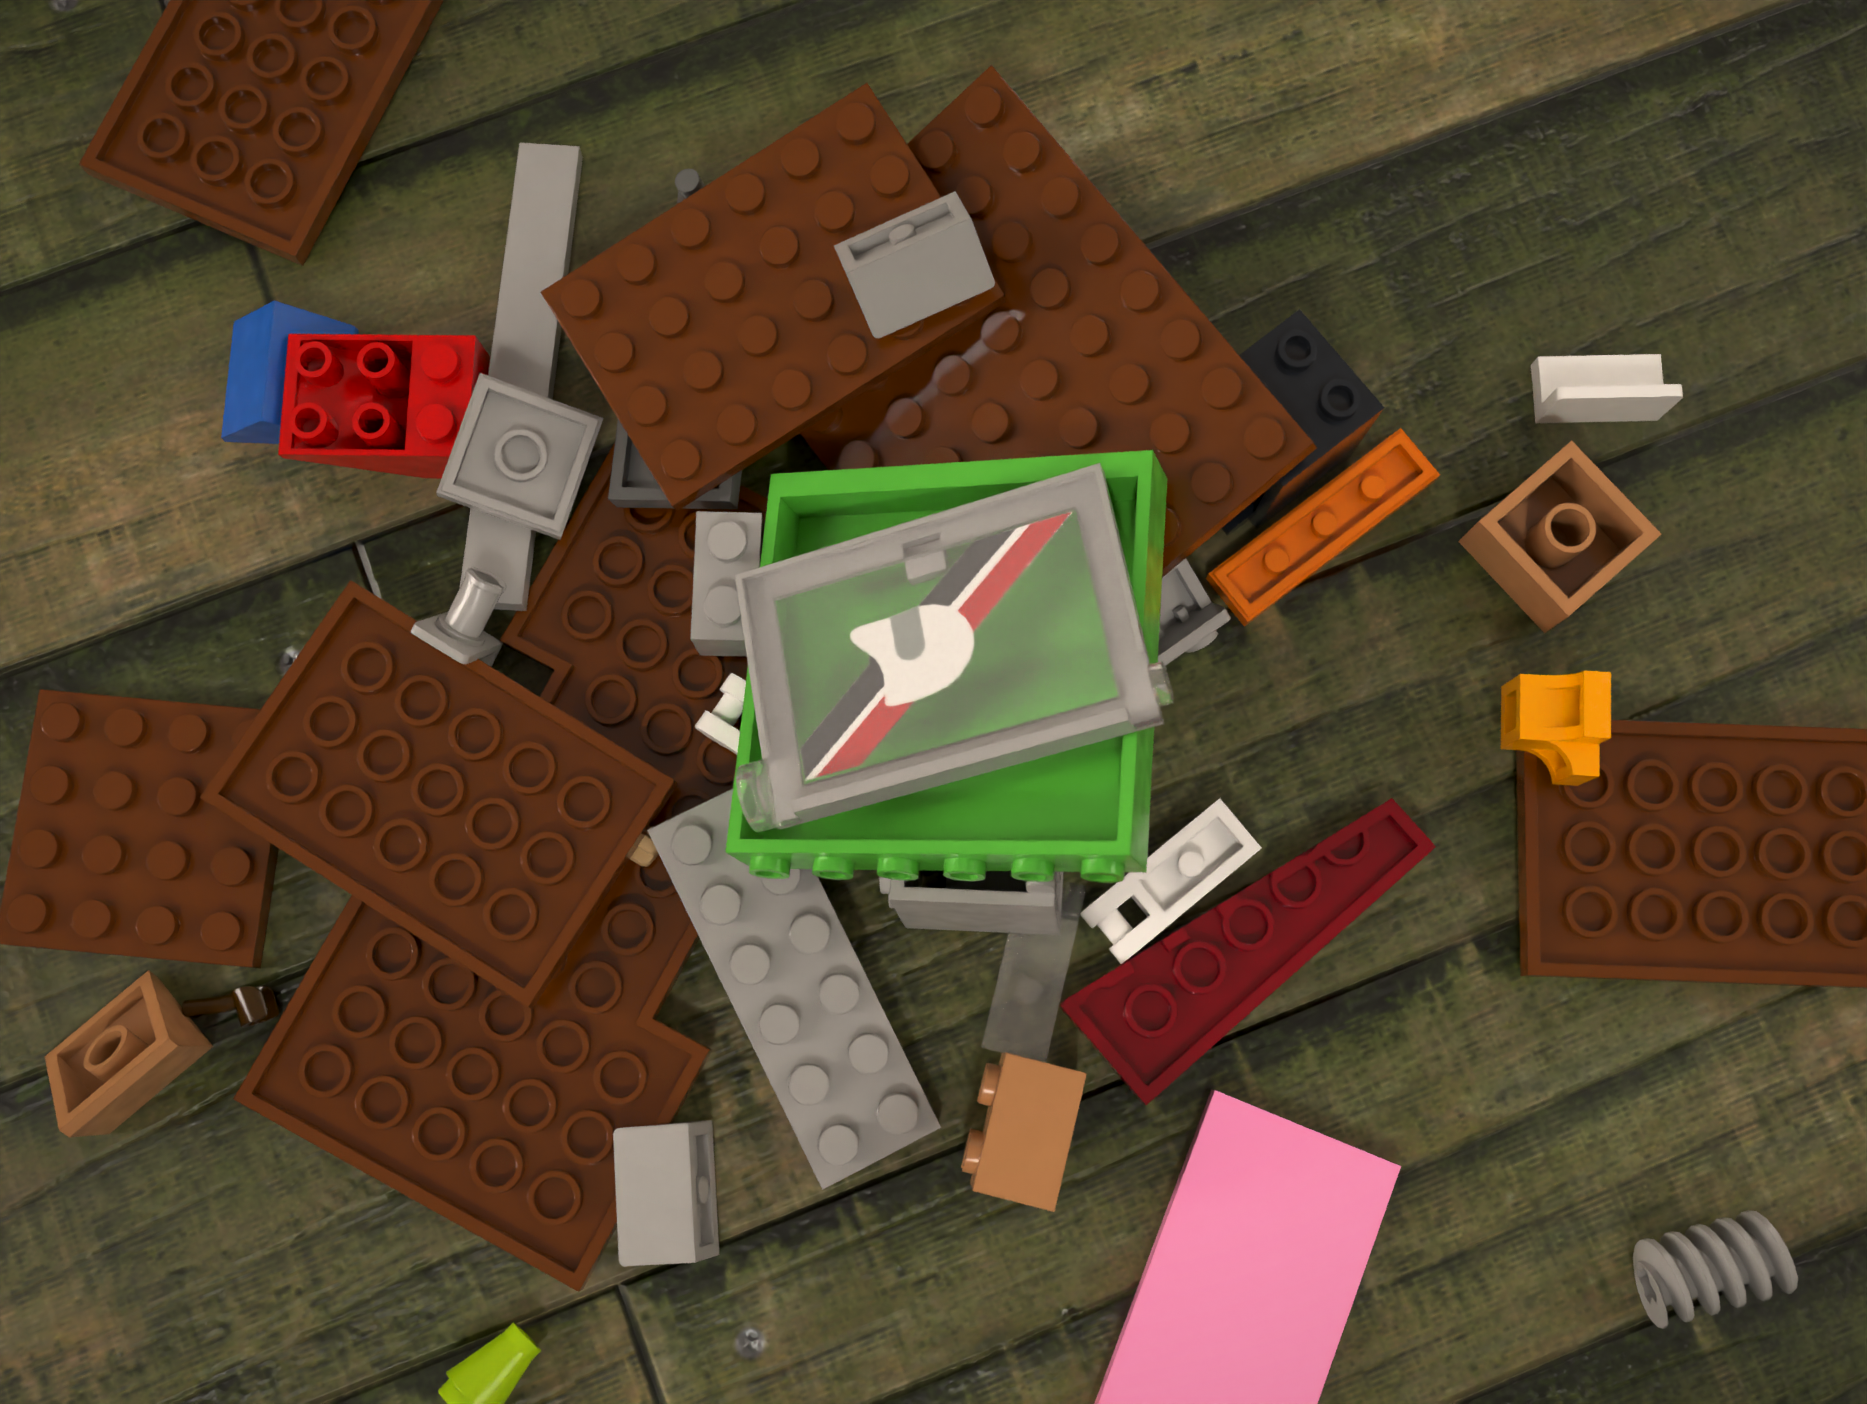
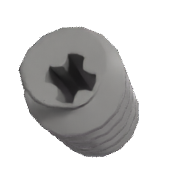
[1633,1210,1798,1329]

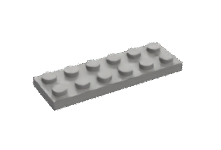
[647,789,941,1190]

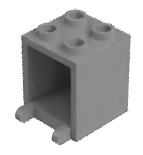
[880,870,1064,935]

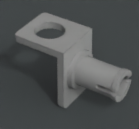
[411,567,507,667]

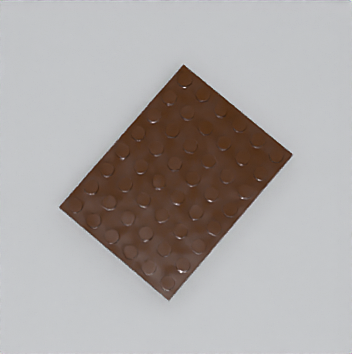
[800,65,1317,578]

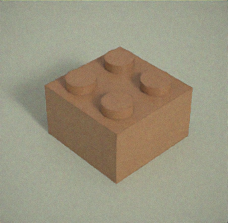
[1458,440,1662,633]
[961,1053,1087,1212]

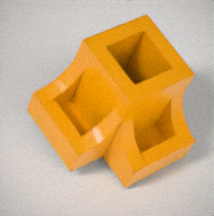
[1501,671,1611,786]

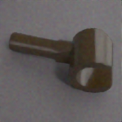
[182,986,280,1028]

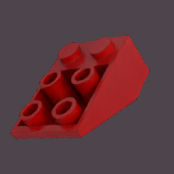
[278,334,491,479]

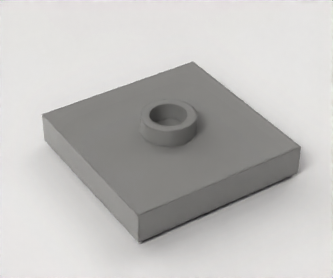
[436,373,603,540]

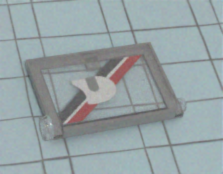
[735,463,1174,833]

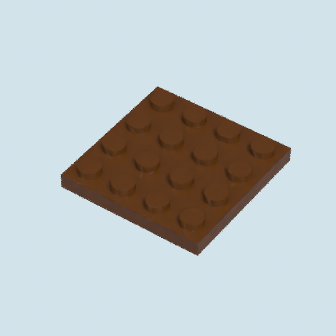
[0,689,279,969]

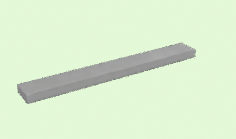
[460,143,583,611]

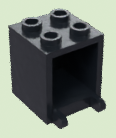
[1221,309,1385,536]

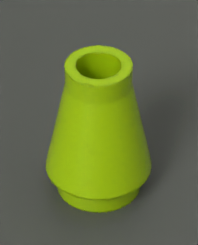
[438,1322,542,1404]

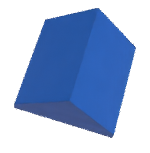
[221,300,359,444]

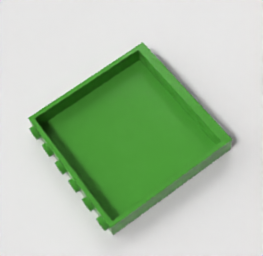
[726,450,1167,883]

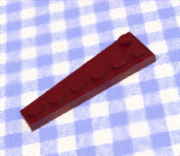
[1058,798,1436,1105]

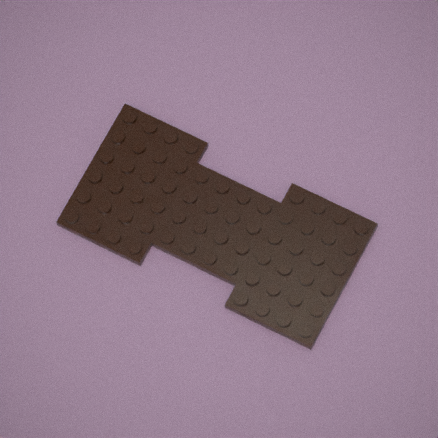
[233,443,768,1292]

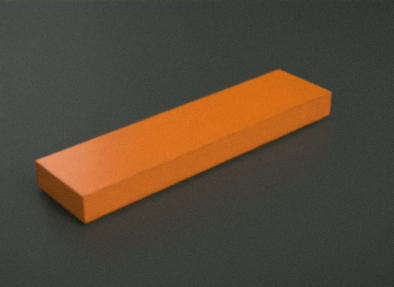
[1205,428,1440,627]

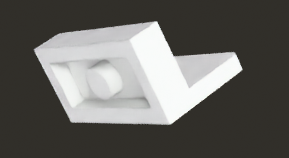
[1531,354,1683,423]

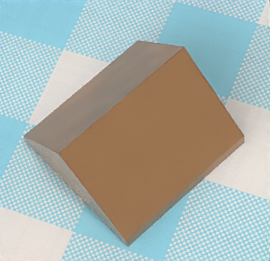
[45,970,213,1138]

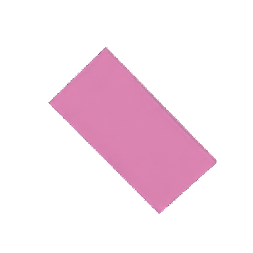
[1094,1090,1401,1404]

